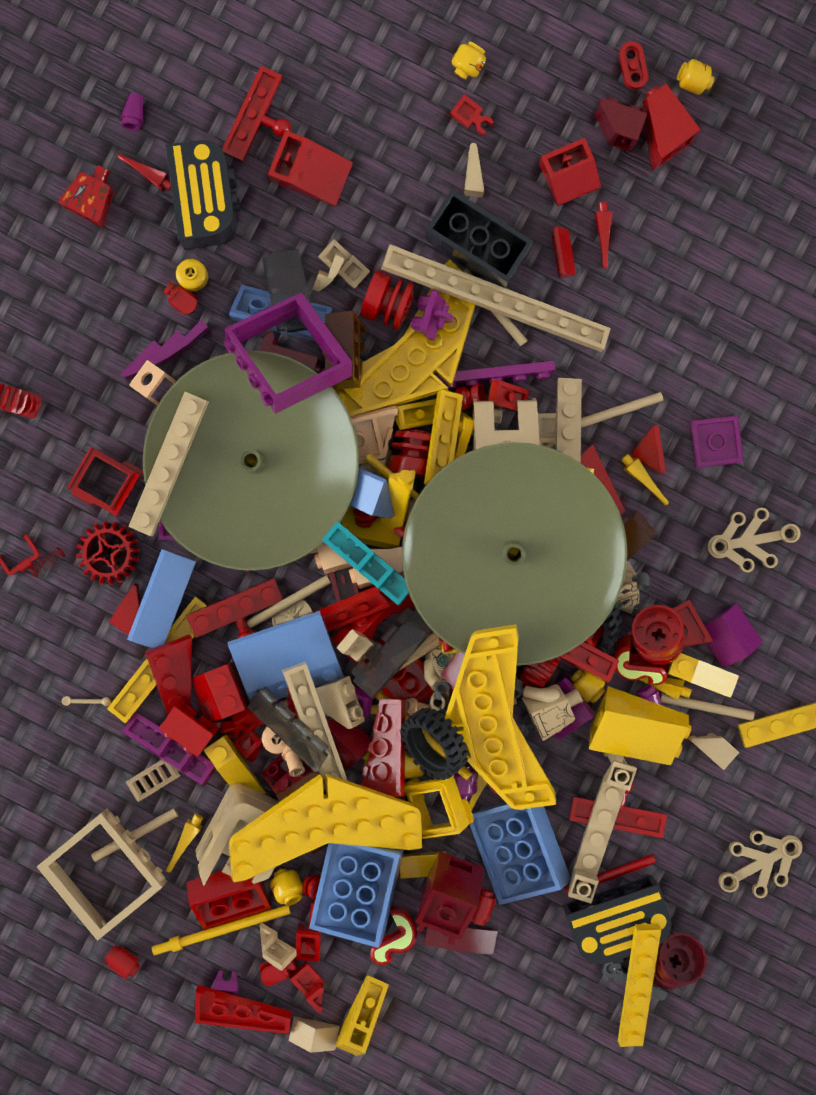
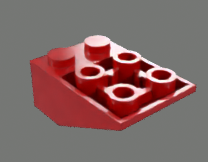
[268,130,353,207]

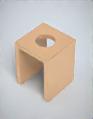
[129,360,176,406]

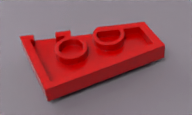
[626,600,713,654]

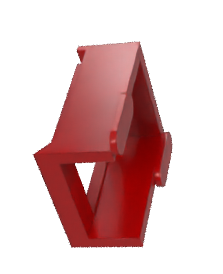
[67,447,144,517]

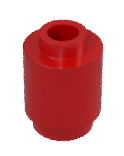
[471,888,496,926]
[104,945,141,979]

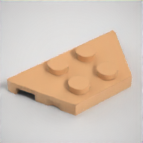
[351,405,398,465]

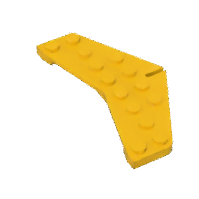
[335,260,476,417]
[445,624,556,810]
[229,773,422,882]

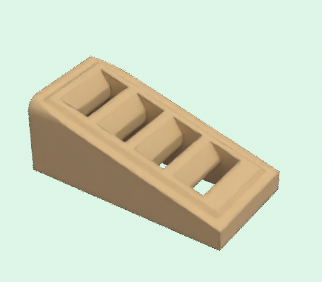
[464,143,484,197]
[126,760,181,802]

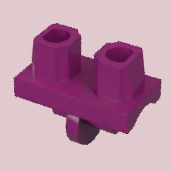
[411,290,453,341]

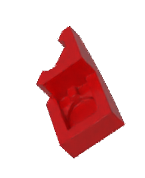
[109,583,141,635]
[289,961,324,1014]

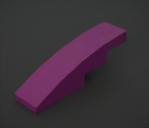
[121,320,210,380]
[122,712,216,787]

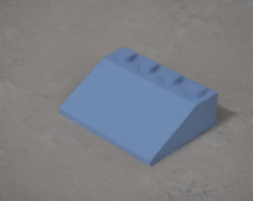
[228,611,344,708]
[469,801,571,905]
[309,843,404,948]

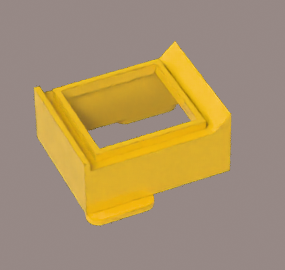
[405,775,474,839]

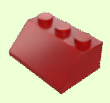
[186,870,272,930]

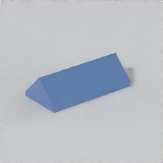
[229,285,333,341]
[350,468,395,518]
[127,549,196,648]

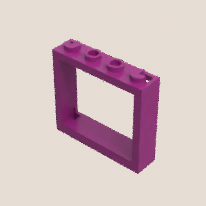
[223,292,352,414]

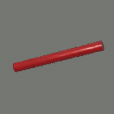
[564,854,656,896]

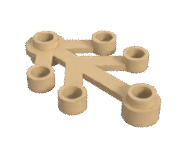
[708,508,800,573]
[718,830,803,898]

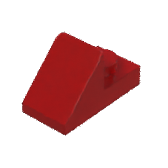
[488,380,529,412]

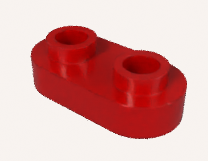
[619,41,648,90]

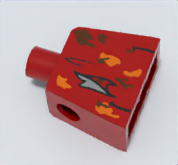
[58,165,114,228]

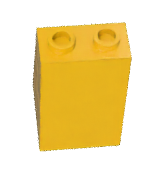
[589,686,692,765]

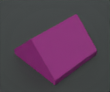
[704,603,763,668]

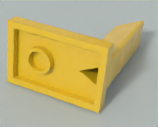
[340,470,416,549]

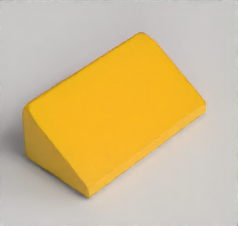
[395,399,436,430]
[400,851,446,879]

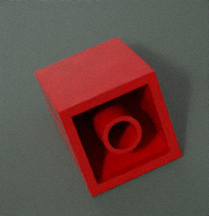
[641,84,701,170]
[191,661,250,722]

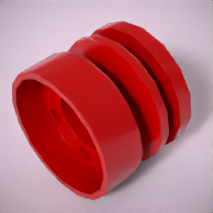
[360,269,415,331]
[388,429,431,478]
[632,605,684,665]

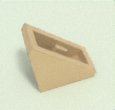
[289,1016,340,1053]

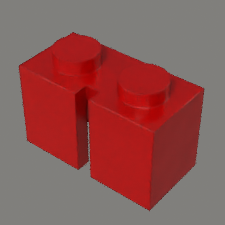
[159,700,219,757]

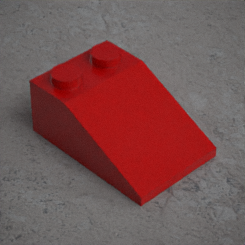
[357,630,435,703]

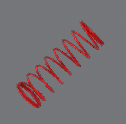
[29,547,65,577]

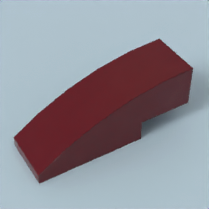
[424,924,498,954]

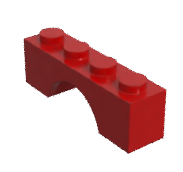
[331,576,414,664]

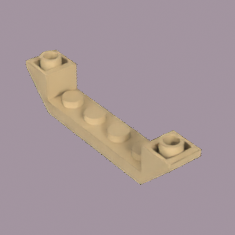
[568,760,637,903]

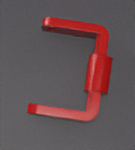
[0,534,41,575]

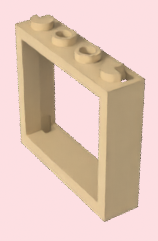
[37,808,168,941]

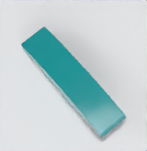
[322,521,409,606]

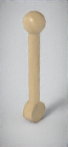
[62,696,111,706]

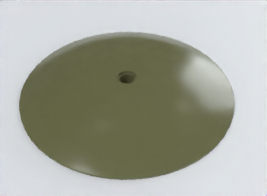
[143,351,359,571]
[402,442,627,666]

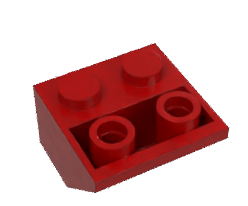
[539,138,601,207]

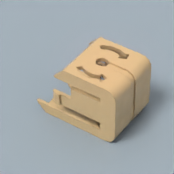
[471,398,539,450]
[195,783,280,886]

